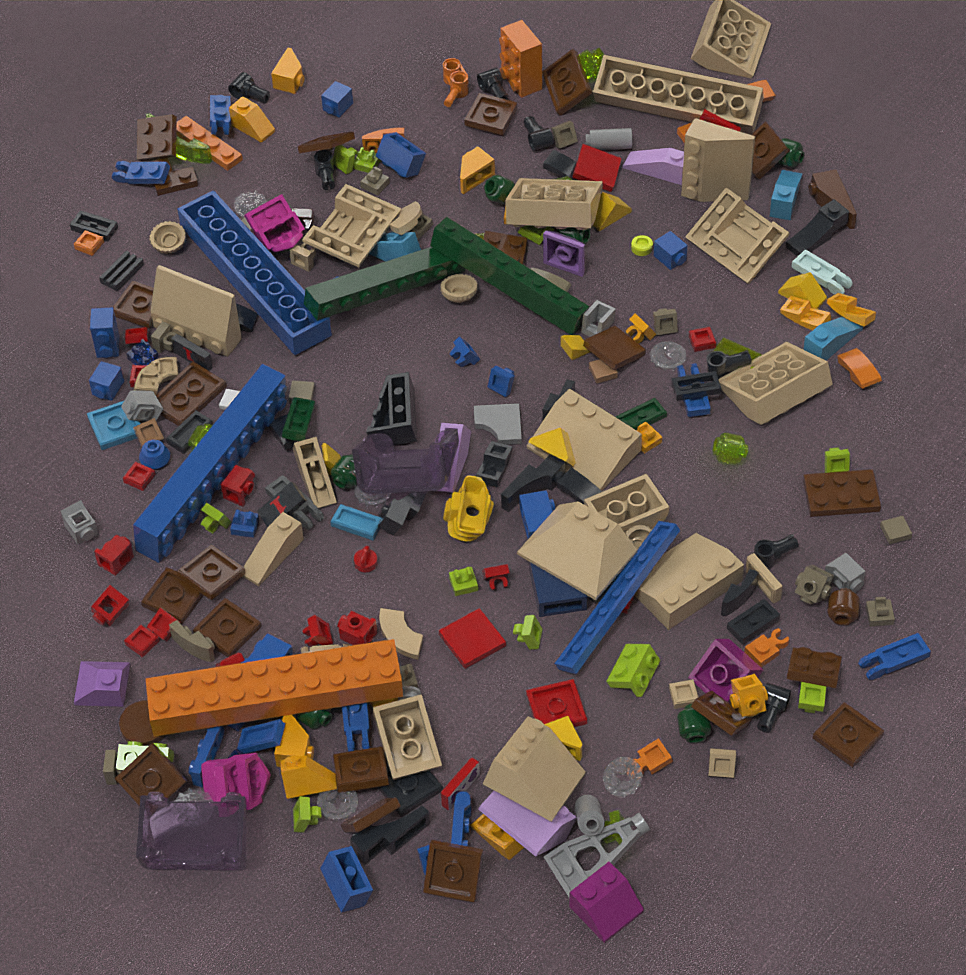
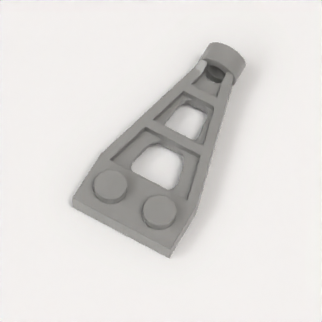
[544,813,651,897]

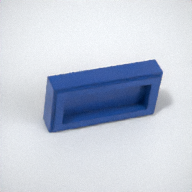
[237,719,285,754]

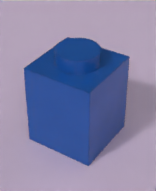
[321,81,353,118]
[653,231,688,270]
[89,361,124,401]

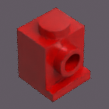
[221,465,255,507]
[94,534,134,576]
[91,585,129,626]
[337,611,377,645]

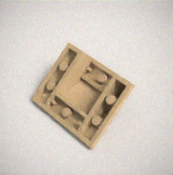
[302,184,401,267]
[685,188,790,284]
[517,502,637,600]

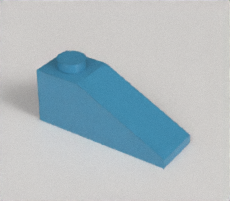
[769,170,803,220]
[369,232,421,261]
[803,317,863,360]

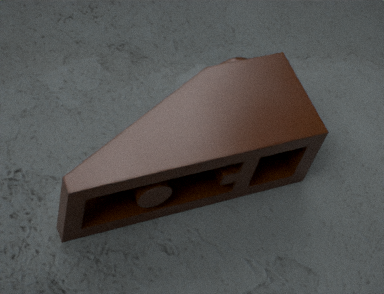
[808,169,857,229]

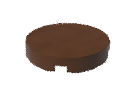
[119,700,165,746]

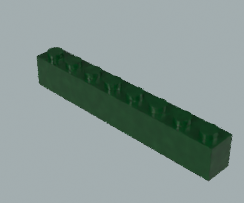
[430,217,590,335]
[304,247,465,321]

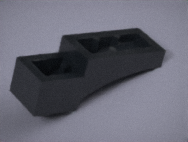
[786,199,849,257]
[501,454,565,512]
[378,472,434,535]
[350,805,430,865]

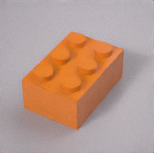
[499,20,542,98]

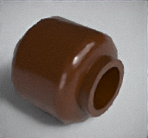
[827,588,860,626]

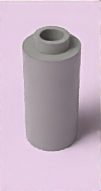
[585,128,632,150]
[575,795,604,836]

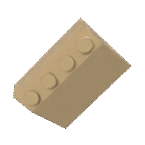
[691,0,771,78]
[681,118,755,202]
[506,178,603,230]
[151,265,242,357]
[718,342,833,425]
[527,389,642,491]
[635,533,744,630]
[483,716,585,822]

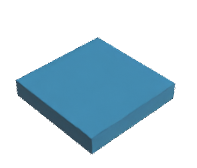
[87,400,141,450]

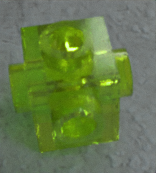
[579,47,604,80]

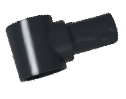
[476,67,509,100]
[228,72,270,104]
[523,116,554,151]
[314,150,335,190]
[706,350,752,379]
[754,534,799,570]
[757,682,791,733]

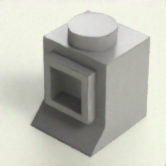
[581,300,616,337]
[121,391,163,421]
[61,500,98,545]
[825,553,865,593]

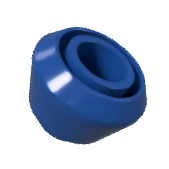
[139,440,170,469]

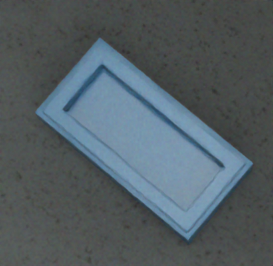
[330,504,381,540]

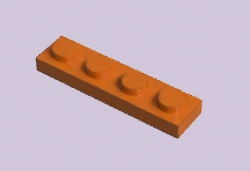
[176,116,243,171]

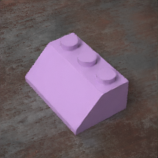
[479,791,577,856]

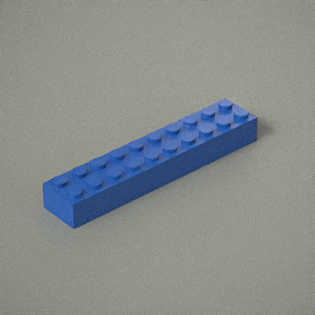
[177,190,332,355]
[133,364,287,563]

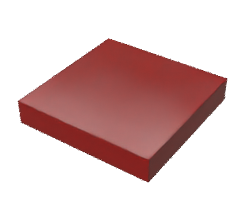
[572,144,622,192]
[439,608,506,669]
[526,679,587,727]

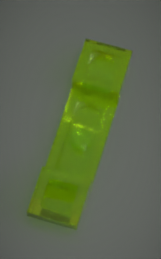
[145,113,212,164]

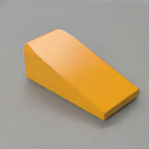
[470,814,524,860]

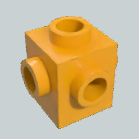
[730,674,768,717]

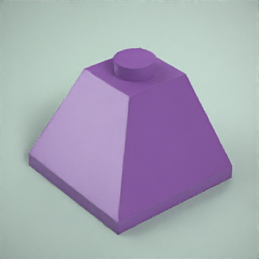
[543,231,585,277]
[74,661,130,707]

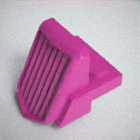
[244,194,305,252]
[201,753,271,817]

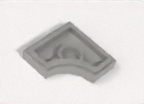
[474,404,522,445]

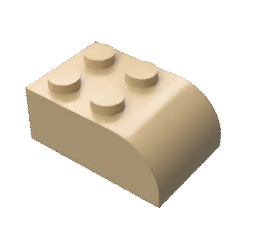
[584,474,669,533]

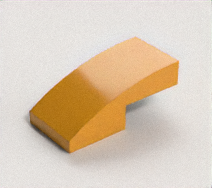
[827,293,876,327]
[780,296,831,331]

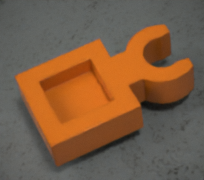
[744,628,789,668]
[625,738,673,781]

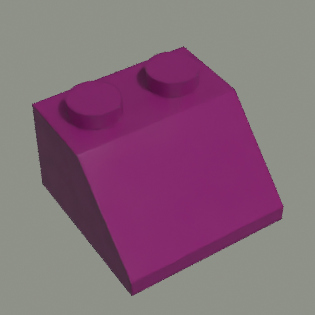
[688,639,763,704]
[569,861,644,943]

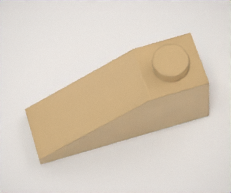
[293,437,337,508]
[242,512,304,587]

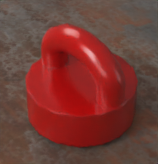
[354,546,377,572]

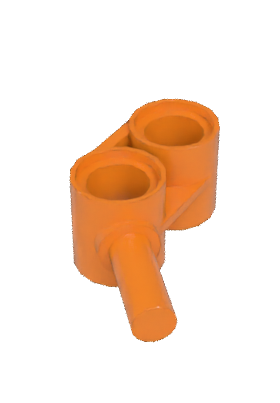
[443,58,469,107]

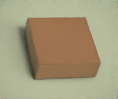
[589,359,618,384]
[133,418,164,447]

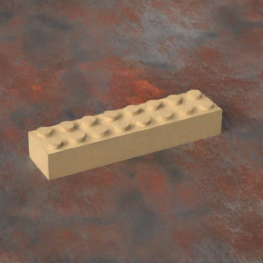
[593,55,764,135]

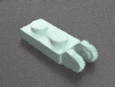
[792,250,853,294]

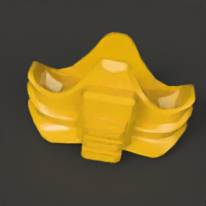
[443,475,494,541]

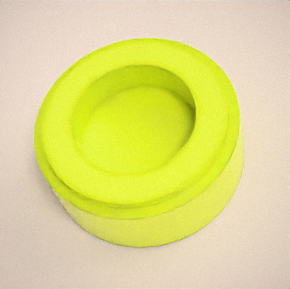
[631,235,653,256]

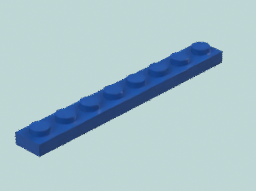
[554,521,680,674]

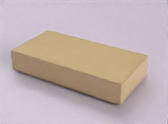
[745,553,783,603]

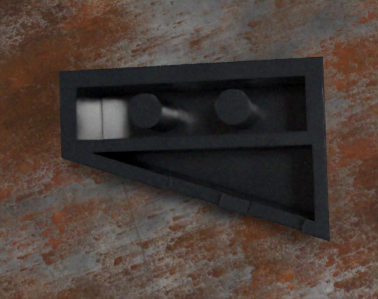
[366,372,417,449]

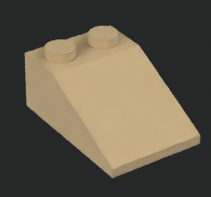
[373,694,442,780]

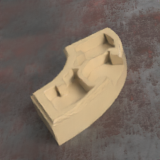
[389,201,423,235]
[134,357,178,395]
[379,608,423,660]

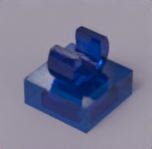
[126,339,159,365]

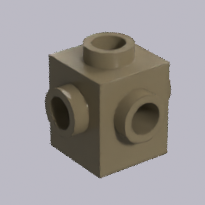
[795,565,834,604]

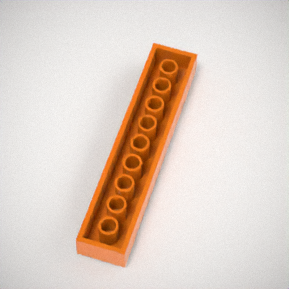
[145,639,403,737]

